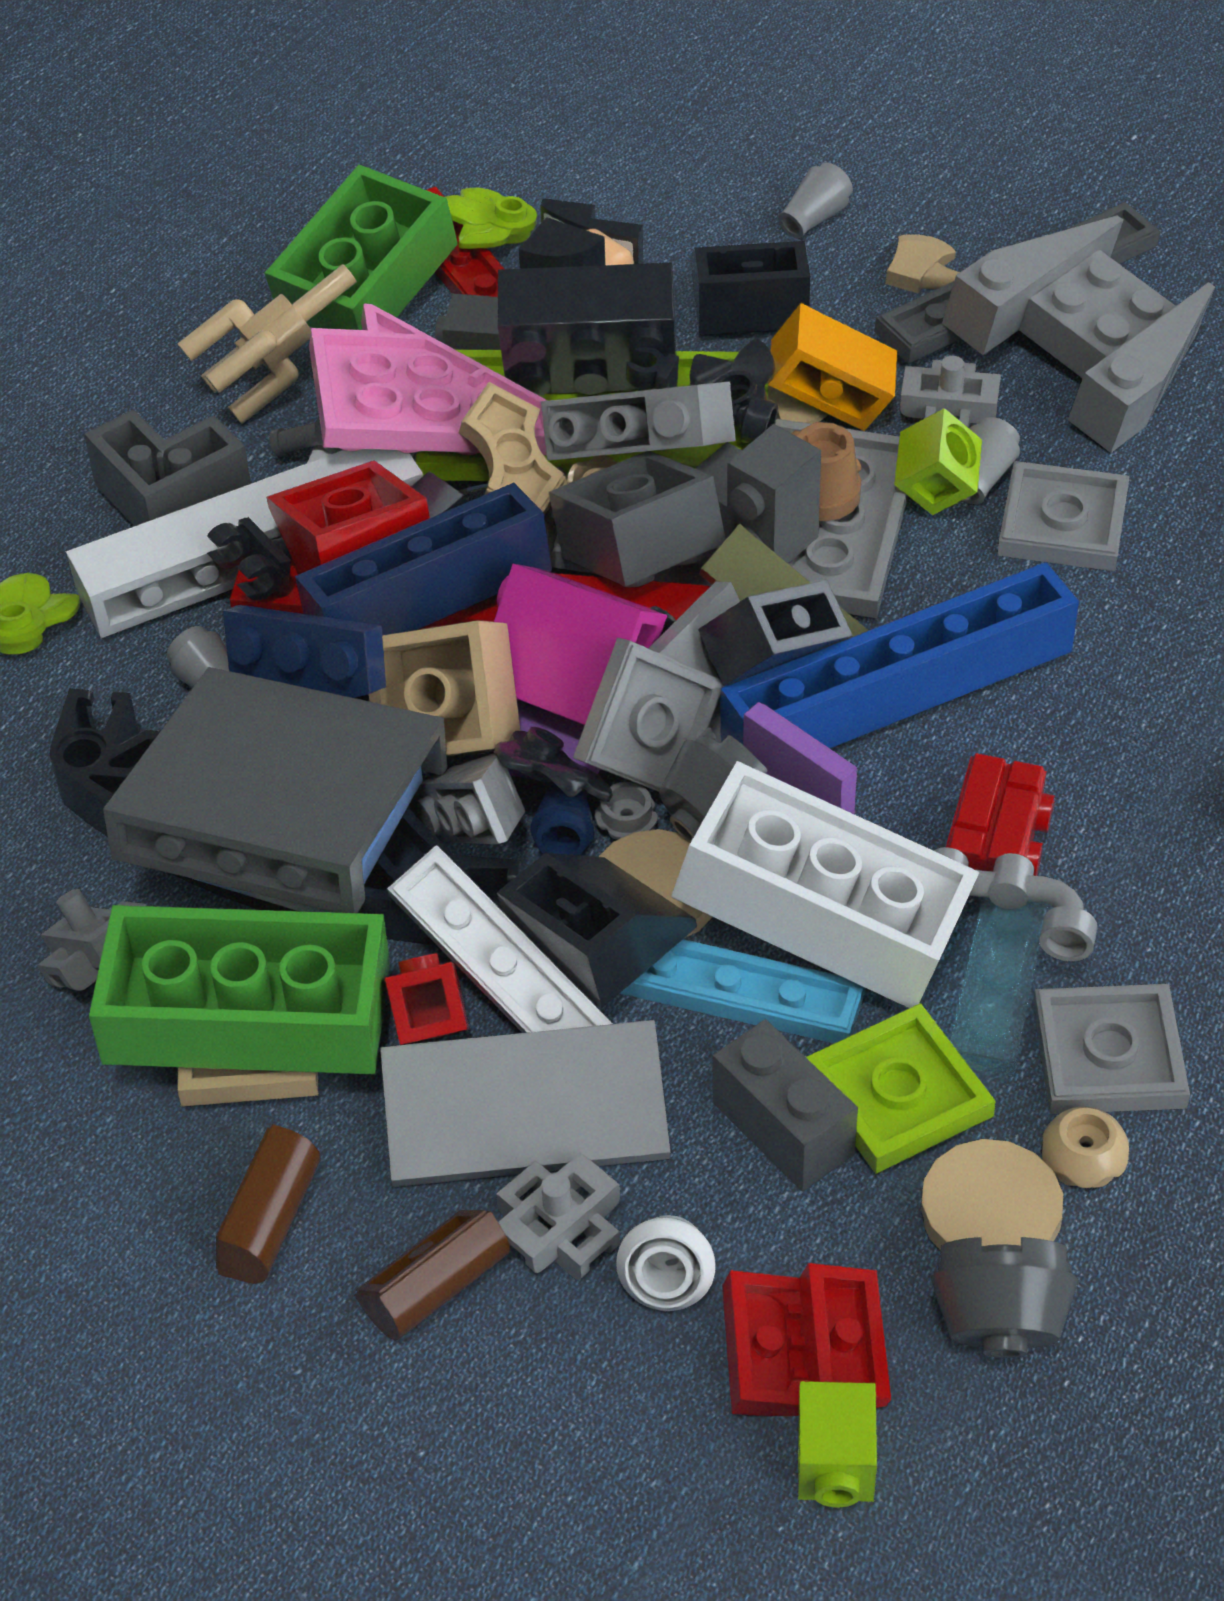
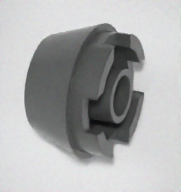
[659,728,768,843]
[931,1237,1079,1358]

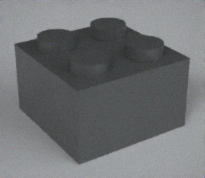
[549,451,726,587]

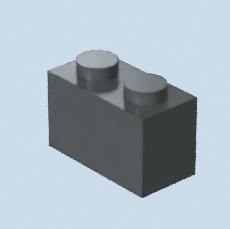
[712,1019,858,1192]

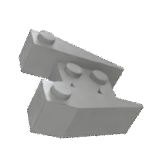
[942,215,1215,453]

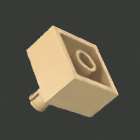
[369,620,520,759]

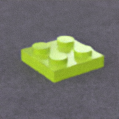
[806,1003,996,1174]

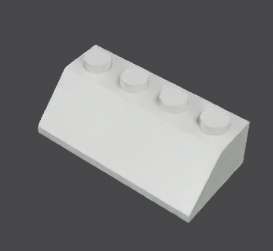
[671,761,979,1008]

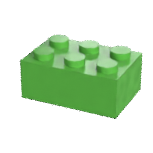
[265,164,458,330]

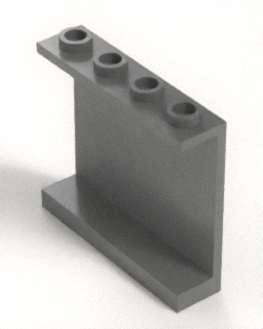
[103,667,447,913]

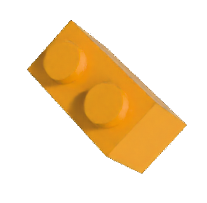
[768,303,897,431]

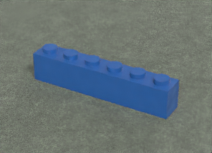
[720,562,1079,748]

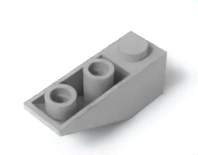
[541,381,736,460]
[415,752,525,844]

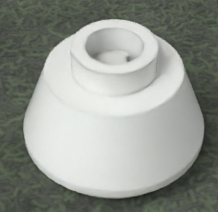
[616,1215,715,1311]

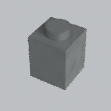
[435,293,501,350]

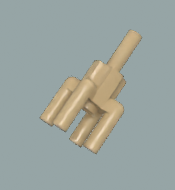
[177,264,357,424]

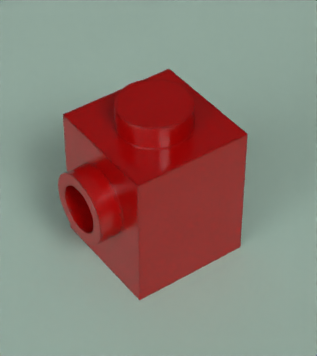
[385,953,470,1045]

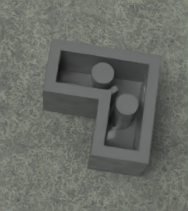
[84,409,251,526]
[695,424,821,563]

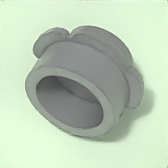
[595,782,658,840]

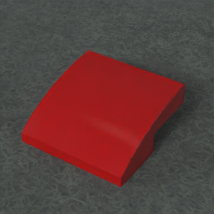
[722,1263,891,1416]

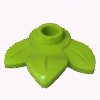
[445,187,537,249]
[0,573,80,654]

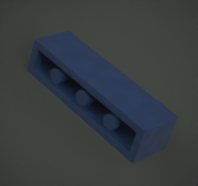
[295,482,552,636]

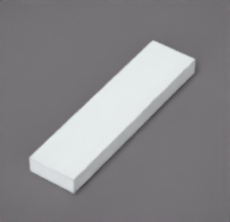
[387,845,612,1033]

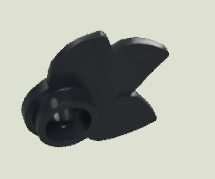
[690,338,775,407]
[495,727,613,802]

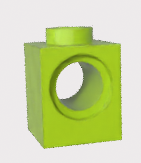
[894,408,982,515]
[798,1382,877,1508]

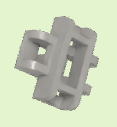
[900,356,1001,428]
[37,889,146,991]
[496,1152,620,1280]

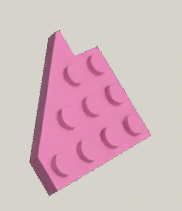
[309,304,548,455]

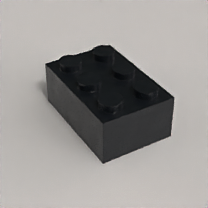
[498,263,677,396]

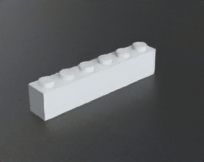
[66,449,423,638]

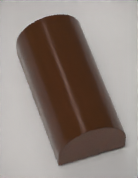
[216,1124,321,1284]
[354,1210,510,1341]

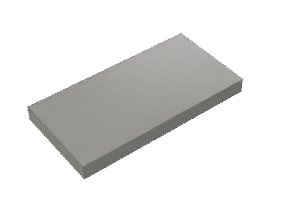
[380,1020,670,1187]

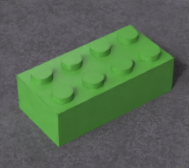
[89,905,390,1074]

